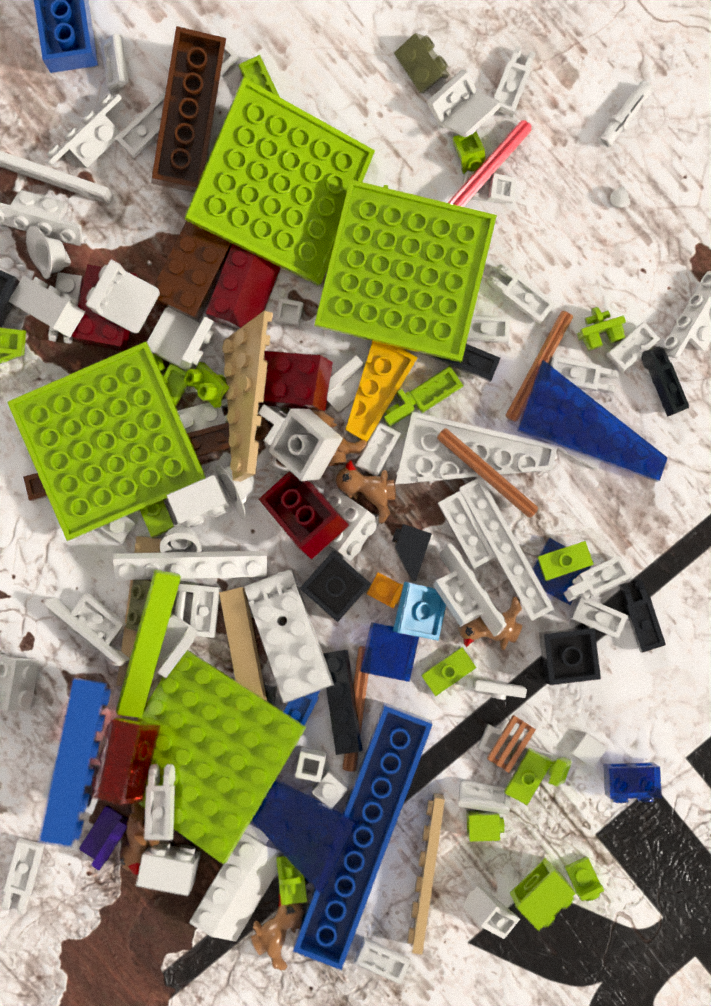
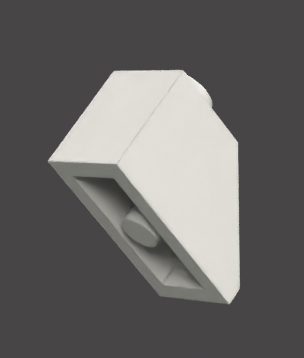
[462,886,520,939]

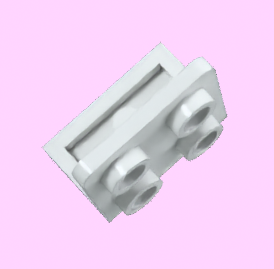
[427,69,501,137]
[86,260,160,333]
[147,307,215,371]
[326,489,379,561]
[0,655,40,711]

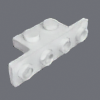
[45,93,122,168]
[0,190,83,246]
[662,271,711,358]
[433,543,506,637]
[43,593,130,666]

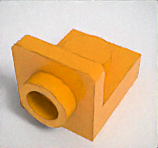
[366,572,403,608]

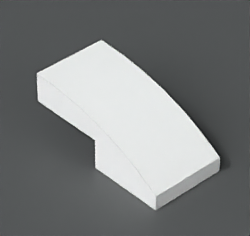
[463,171,517,203]

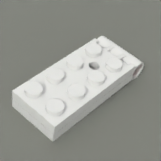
[244,568,334,703]

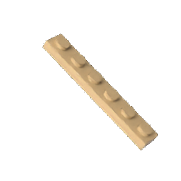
[407,793,445,955]

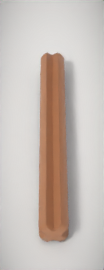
[506,311,573,422]
[437,428,538,518]
[343,646,372,772]

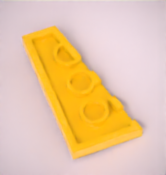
[345,341,418,442]

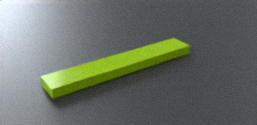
[116,569,181,718]

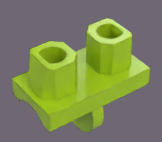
[577,307,626,351]
[184,362,229,408]
[276,853,308,905]

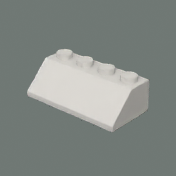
[189,832,289,942]

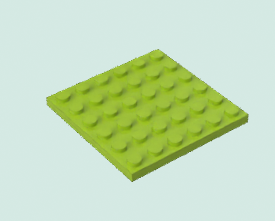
[184,78,375,286]
[314,179,497,362]
[7,341,206,541]
[106,649,306,864]

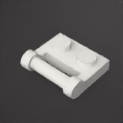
[174,583,220,638]

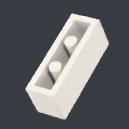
[9,276,85,338]

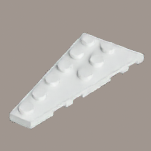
[395,412,558,485]

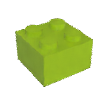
[510,858,576,931]

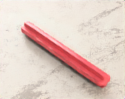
[448,120,531,207]

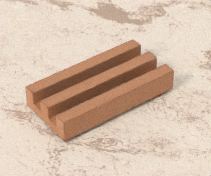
[487,715,536,773]

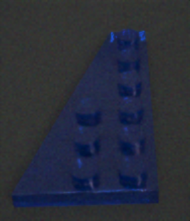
[517,360,668,482]
[252,779,356,894]

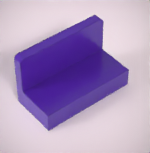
[79,806,128,871]

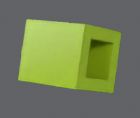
[466,810,504,842]

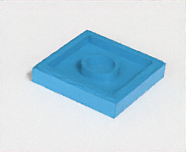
[393,582,446,641]

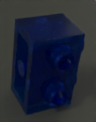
[603,762,662,803]

